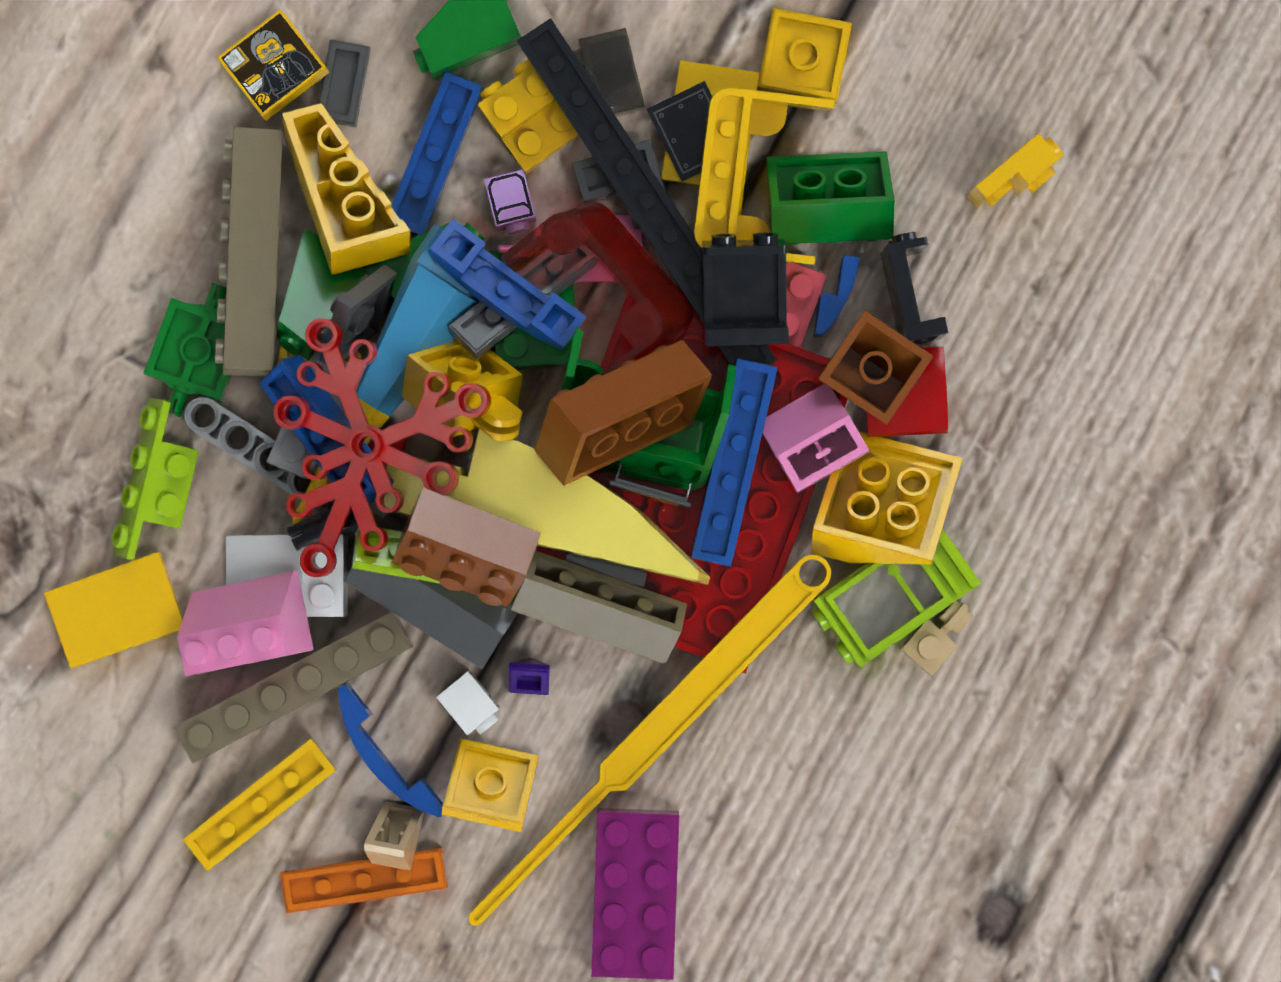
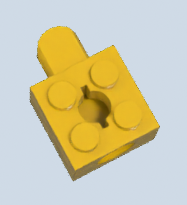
[402,340,523,441]

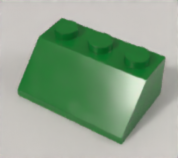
[766,151,895,245]

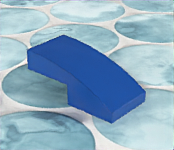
[813,255,860,338]

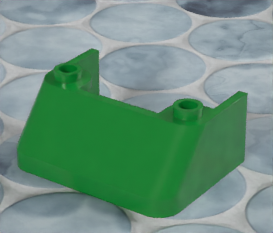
[560,328,737,490]

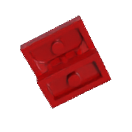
[865,347,948,437]

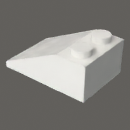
[226,535,348,617]

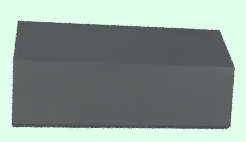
[344,513,518,669]

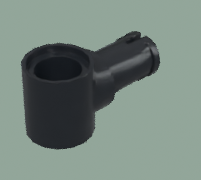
[286,500,358,551]

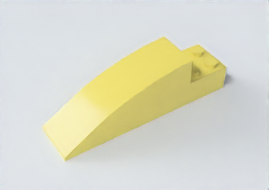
[384,429,710,585]

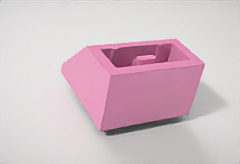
[762,384,869,493]

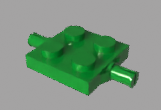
[143,282,232,418]

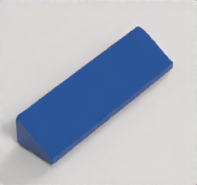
[260,355,394,512]

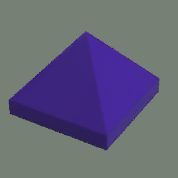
[508,657,550,695]

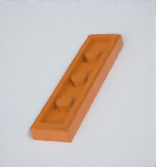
[280,847,448,913]

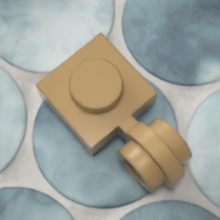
[900,601,973,676]

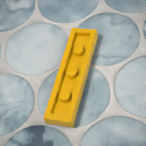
[182,738,338,872]

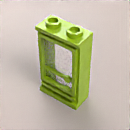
[811,529,981,668]

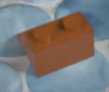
[818,310,934,425]

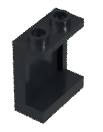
[702,232,789,346]
[880,232,949,344]

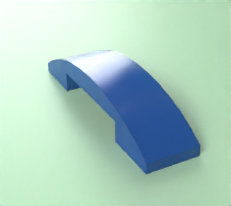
[428,219,586,350]
[338,683,443,817]

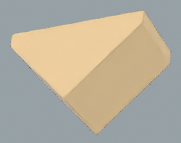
[364,801,424,871]

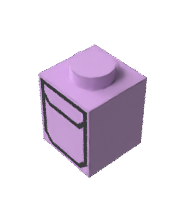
[484,170,537,235]

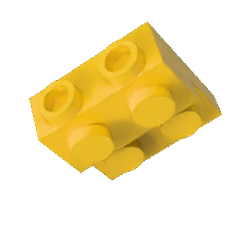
[478,59,579,174]
[967,133,1064,208]

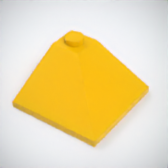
[811,431,963,564]

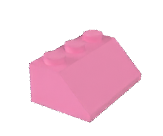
[177,570,314,677]

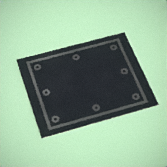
[647,81,712,181]

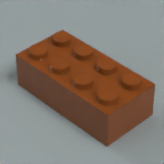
[535,340,712,486]

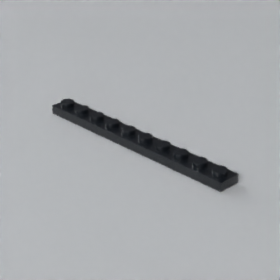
[517,18,777,365]

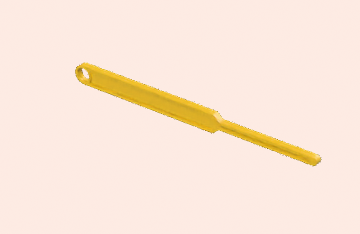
[468,554,831,926]

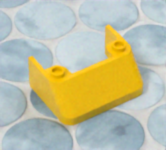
[694,87,835,265]

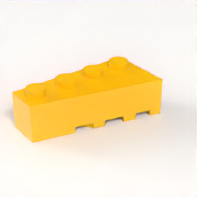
[282,103,410,275]

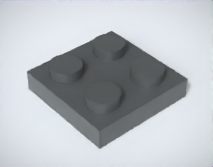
[319,265,397,365]

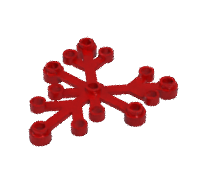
[273,318,491,577]

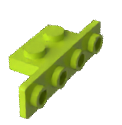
[111,398,199,560]

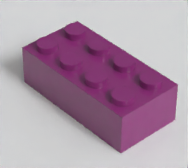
[591,808,679,980]

